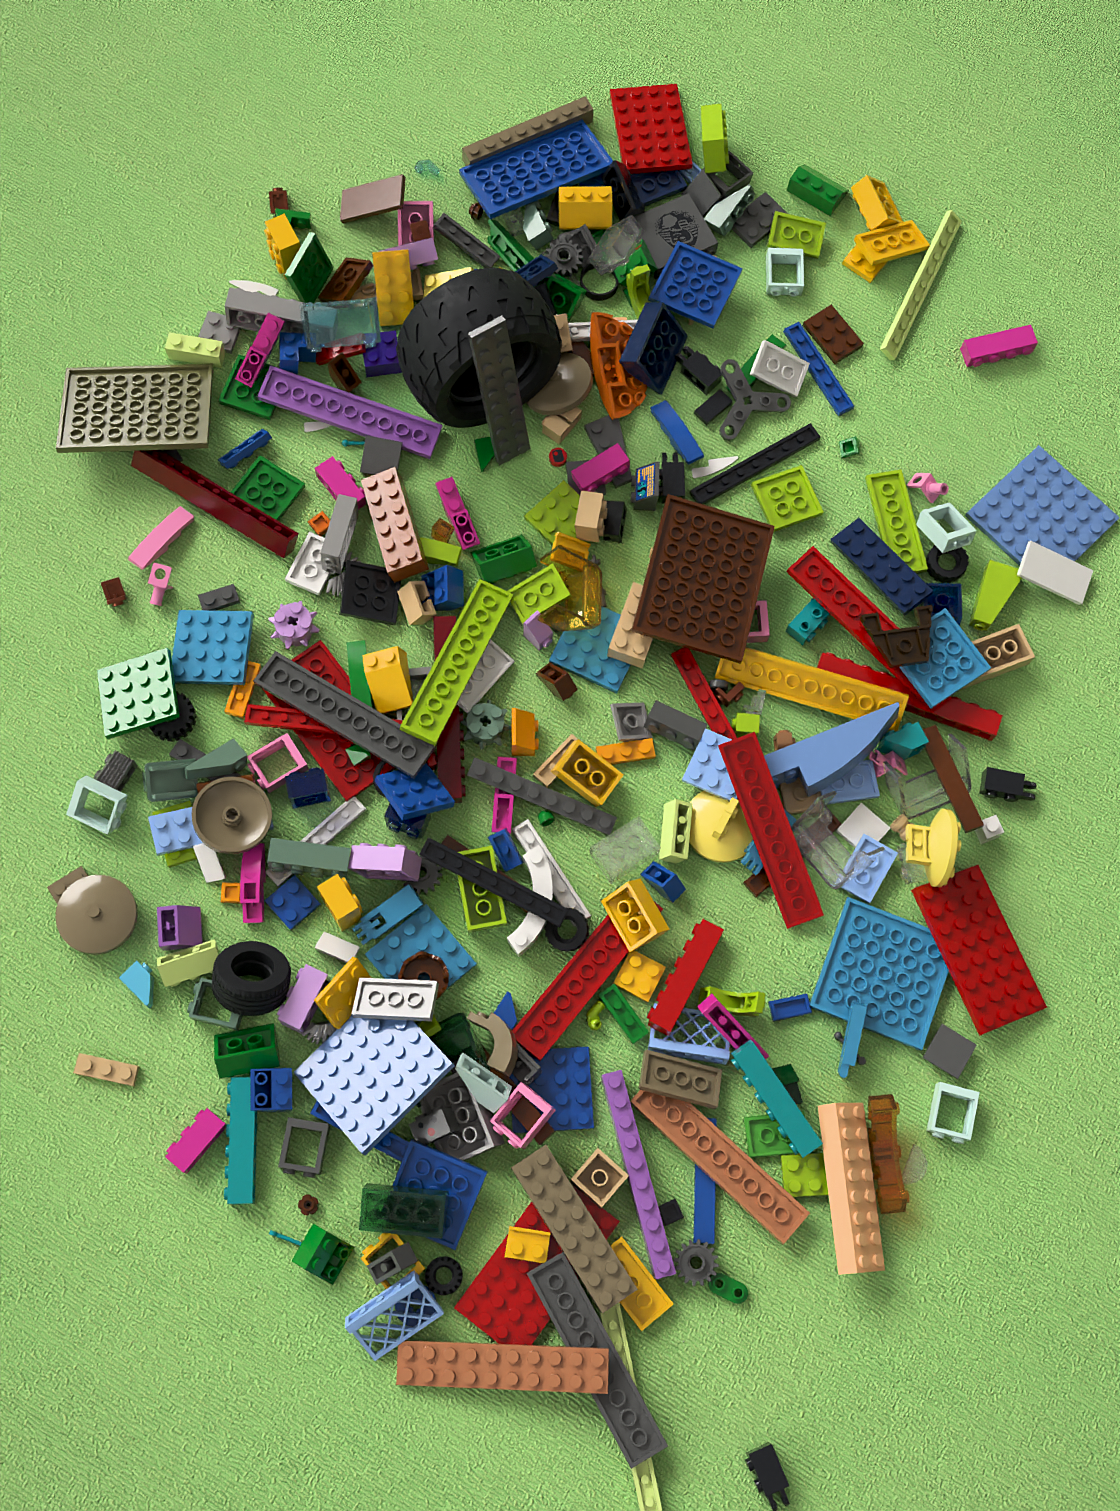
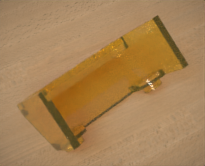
[537,545,602,632]

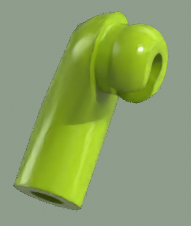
[586,1000,605,1030]

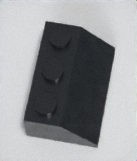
[601,160,645,225]

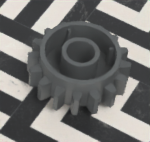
[545,238,583,278]
[401,852,443,896]
[673,1239,719,1286]

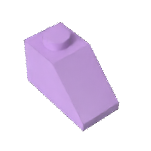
[523,610,553,650]

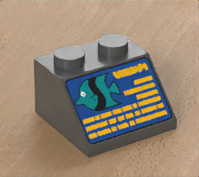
[630,462,660,511]

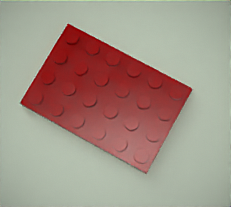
[609,84,693,174]

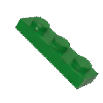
[598,983,649,1045]

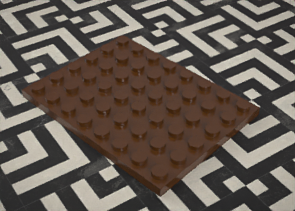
[631,494,775,664]

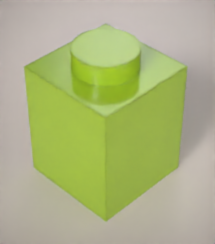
[731,713,760,737]

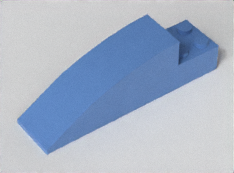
[764,702,900,797]

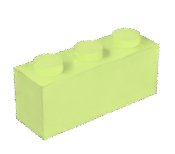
[165,332,226,368]
[659,799,693,864]
[157,939,220,987]

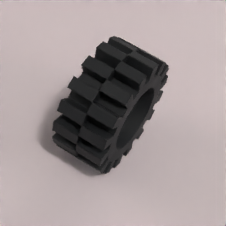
[425,1256,463,1295]

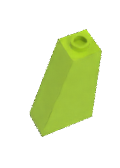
[969,560,1022,631]

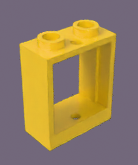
[361,1230,426,1289]

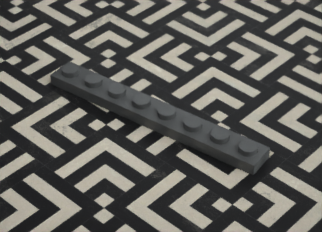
[467,757,617,835]

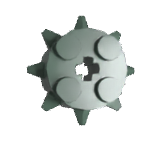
[460,700,512,750]

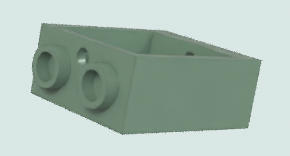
[187,978,243,1031]

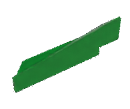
[488,219,550,286]

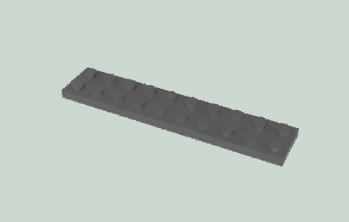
[468,316,531,466]
[253,651,436,779]
[527,1252,668,1469]

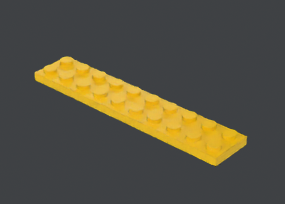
[715,647,909,731]

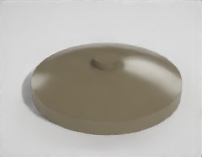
[526,353,593,415]
[192,777,272,854]
[55,875,138,955]

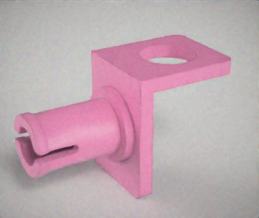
[907,473,949,503]
[148,563,173,606]
[869,750,908,778]

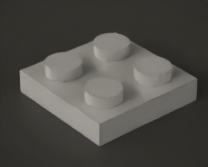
[198,311,241,354]

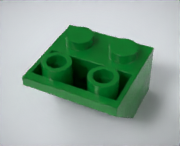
[292,1223,354,1285]

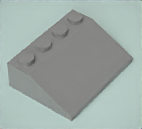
[418,1072,505,1161]

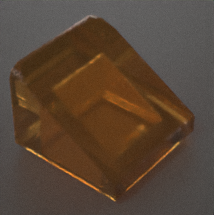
[431,518,454,543]

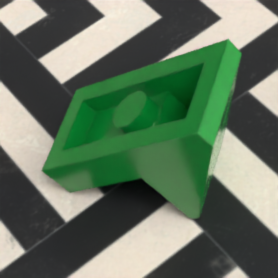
[275,208,312,229]

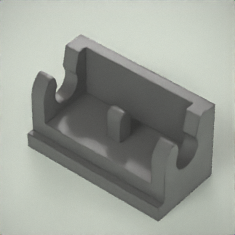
[565,224,603,268]
[512,1044,542,1086]

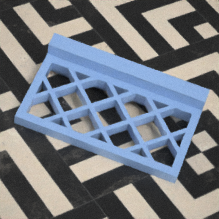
[648,1003,730,1065]
[345,1270,444,1361]

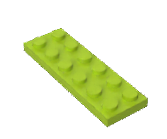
[865,469,928,573]

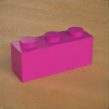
[571,443,630,492]
[315,456,366,510]
[165,1108,227,1174]

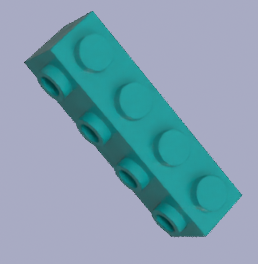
[785,598,833,646]

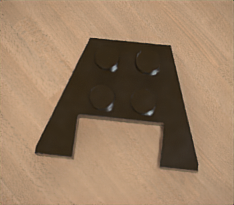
[860,605,933,668]

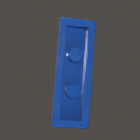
[218,429,272,469]

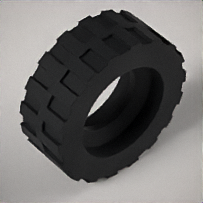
[926,545,969,583]
[544,908,590,951]

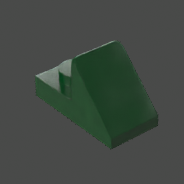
[772,1064,803,1105]

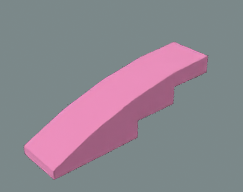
[128,506,194,570]

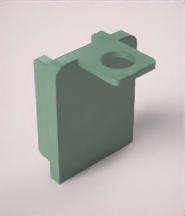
[142,758,198,802]

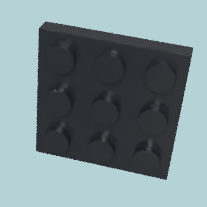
[339,560,401,625]

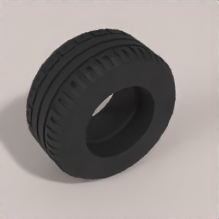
[212,941,291,1016]

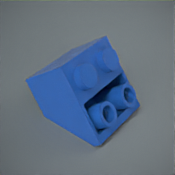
[421,565,464,611]
[250,1068,292,1112]

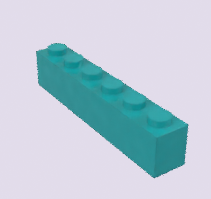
[731,1039,823,1158]
[224,1077,257,1205]

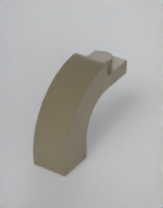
[467,1011,518,1077]

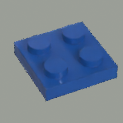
[264,875,321,931]

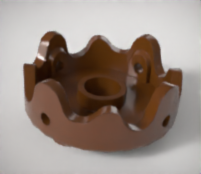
[398,951,449,1000]

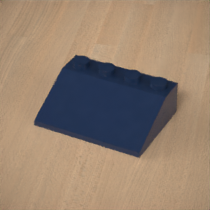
[619,302,688,394]

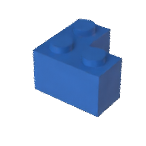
[279,332,317,375]

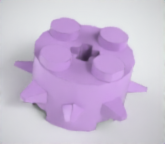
[268,601,320,649]

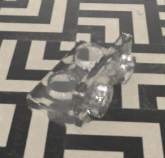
[896,843,928,884]

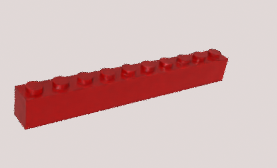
[816,652,1003,741]

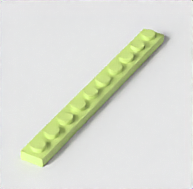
[880,210,962,360]
[599,1303,662,1511]

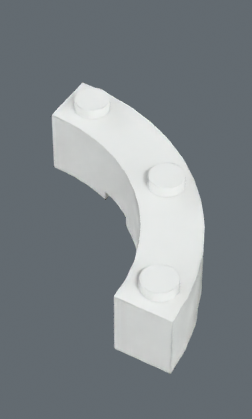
[507,845,553,957]

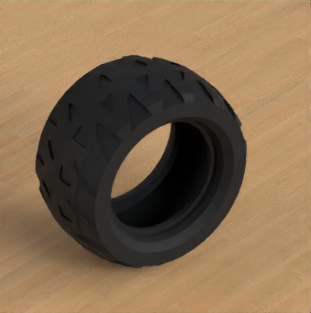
[396,268,563,428]

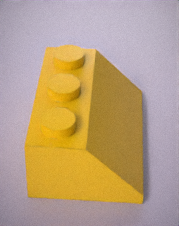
[851,175,903,231]
[558,186,612,230]
[601,878,670,952]

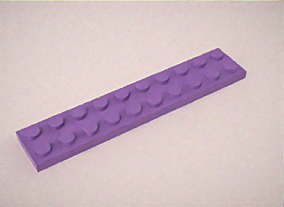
[257,365,443,459]

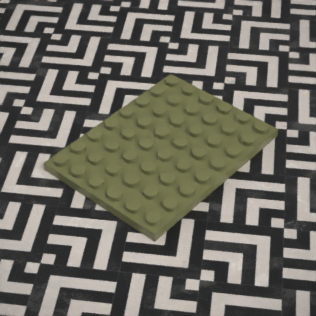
[56,364,213,453]

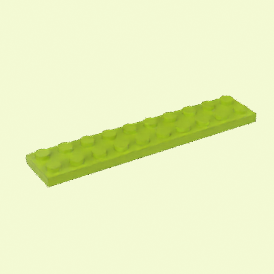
[399,579,513,746]

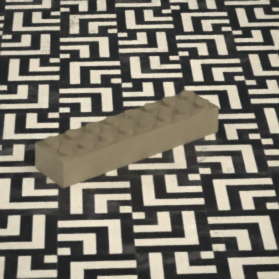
[511,1145,638,1313]

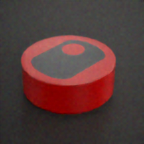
[549,448,567,467]

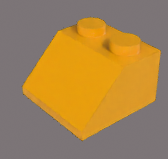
[511,708,539,756]

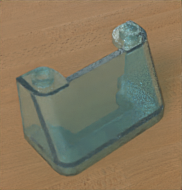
[299,297,381,353]

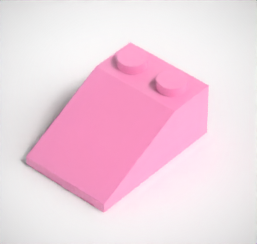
[398,201,434,246]

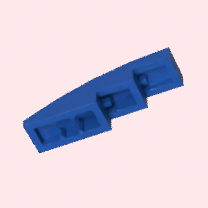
[650,400,704,465]

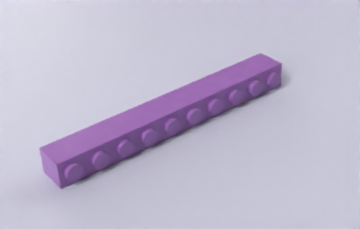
[600,1070,676,1280]

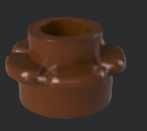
[469,203,484,220]
[298,1194,318,1215]

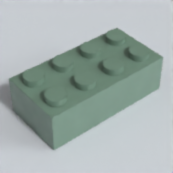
[267,838,350,878]

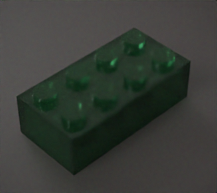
[359,1183,449,1239]

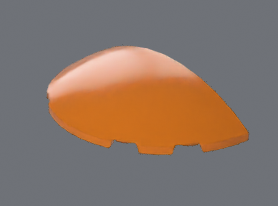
[590,312,647,420]

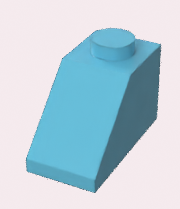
[119,961,154,1009]

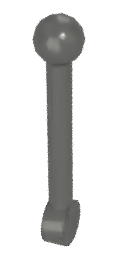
[834,1032,866,1065]

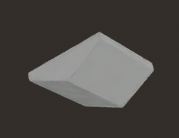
[610,703,652,742]

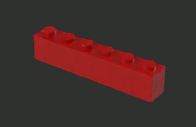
[647,919,724,1036]

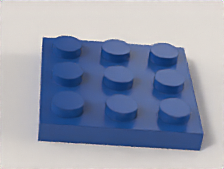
[375,763,455,820]

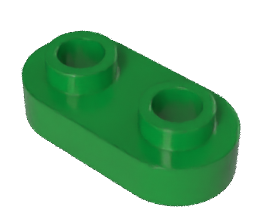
[708,1273,748,1304]

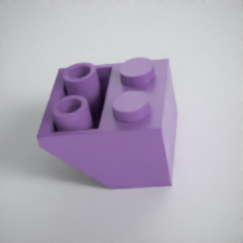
[157,905,203,951]

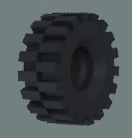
[149,691,196,742]

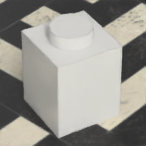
[974,815,1004,844]

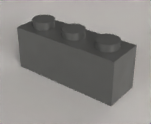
[644,700,708,751]

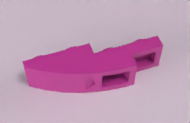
[235,313,285,388]
[435,477,480,550]
[240,843,266,923]

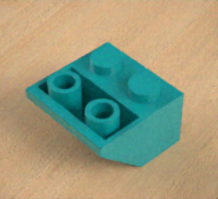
[877,722,929,760]

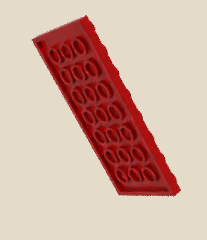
[262,640,396,802]
[911,865,1047,1036]
[454,1184,620,1345]

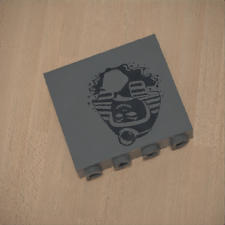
[626,193,718,279]

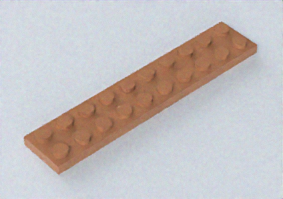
[630,1090,810,1245]
[396,1340,609,1394]

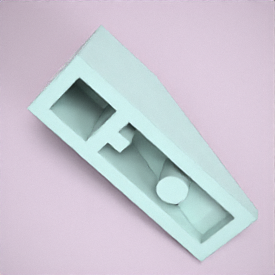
[455,1053,512,1113]

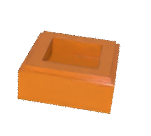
[308,511,330,536]

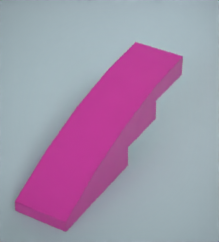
[492,757,517,834]

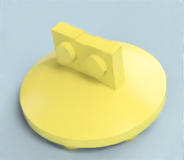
[689,791,753,863]
[905,809,961,887]

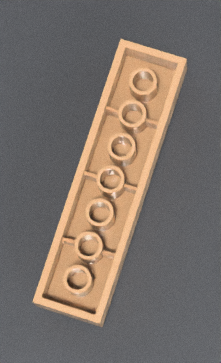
[818,1103,885,1275]

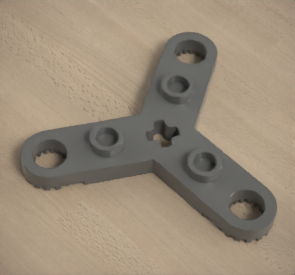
[719,359,791,441]

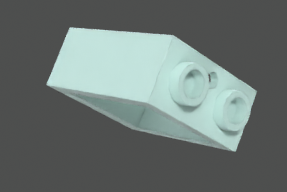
[766,248,804,296]
[916,502,977,553]
[66,775,128,835]
[926,1082,980,1144]

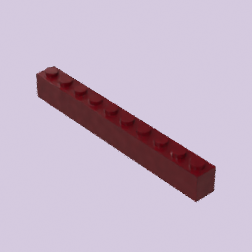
[131,450,299,558]
[433,616,466,803]

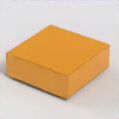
[221,882,241,904]

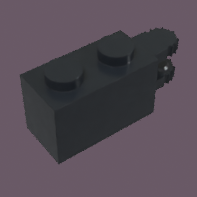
[675,346,723,395]
[658,452,685,503]
[980,767,1037,802]
[745,1442,790,1511]

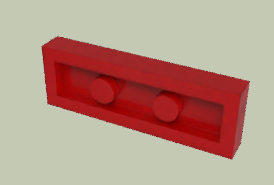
[316,333,366,366]

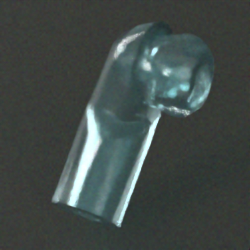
[414,160,441,177]

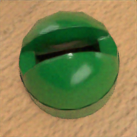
[538,810,555,827]

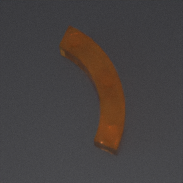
[868,1094,909,1214]

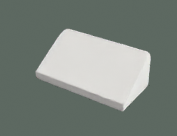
[193,843,225,883]
[315,932,360,963]

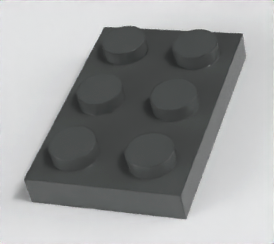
[732,192,788,248]

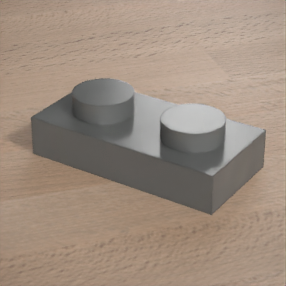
[198,584,240,611]

